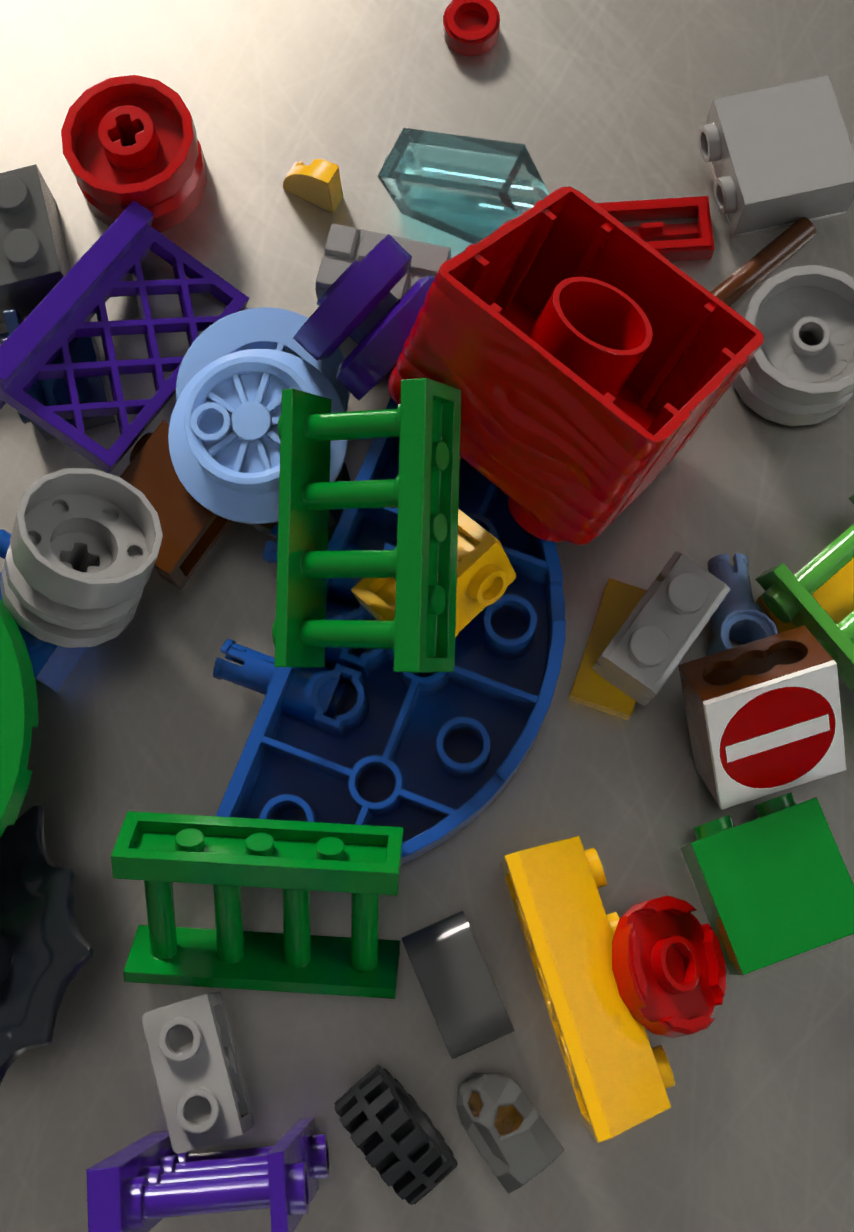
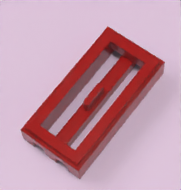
[596,196,715,262]

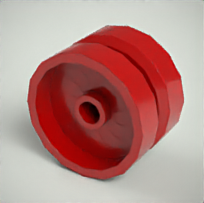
[61,75,208,233]

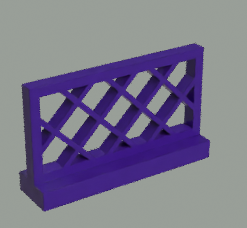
[0,200,249,474]

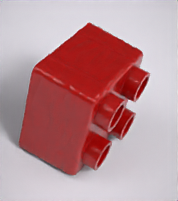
[388,186,764,545]

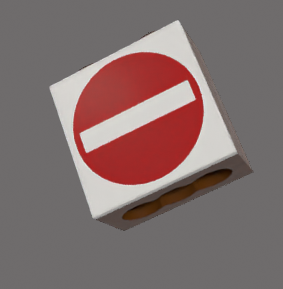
[678,625,847,810]

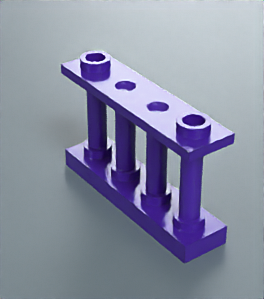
[86,1117,330,1232]

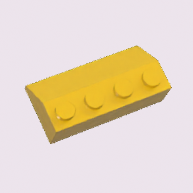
[500,836,675,1143]

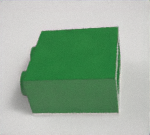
[679,792,854,975]

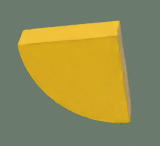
[283,159,343,214]

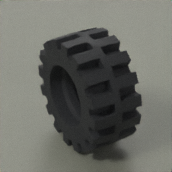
[334,1065,458,1205]

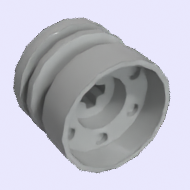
[0,468,163,648]

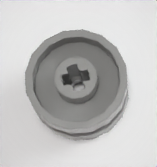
[733,265,854,427]

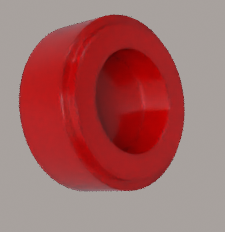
[443,0,500,57]

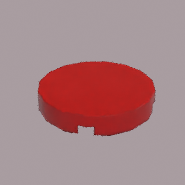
[612,895,727,1038]

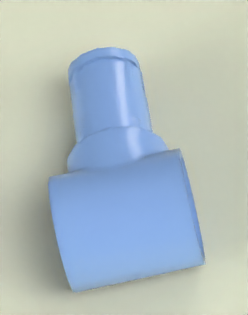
[706,553,778,656]

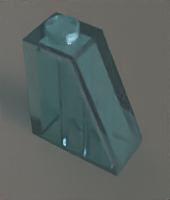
[377,128,549,244]

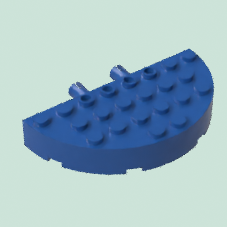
[213,397,566,865]

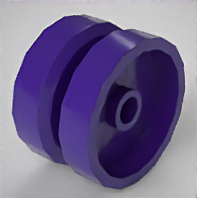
[293,234,435,401]

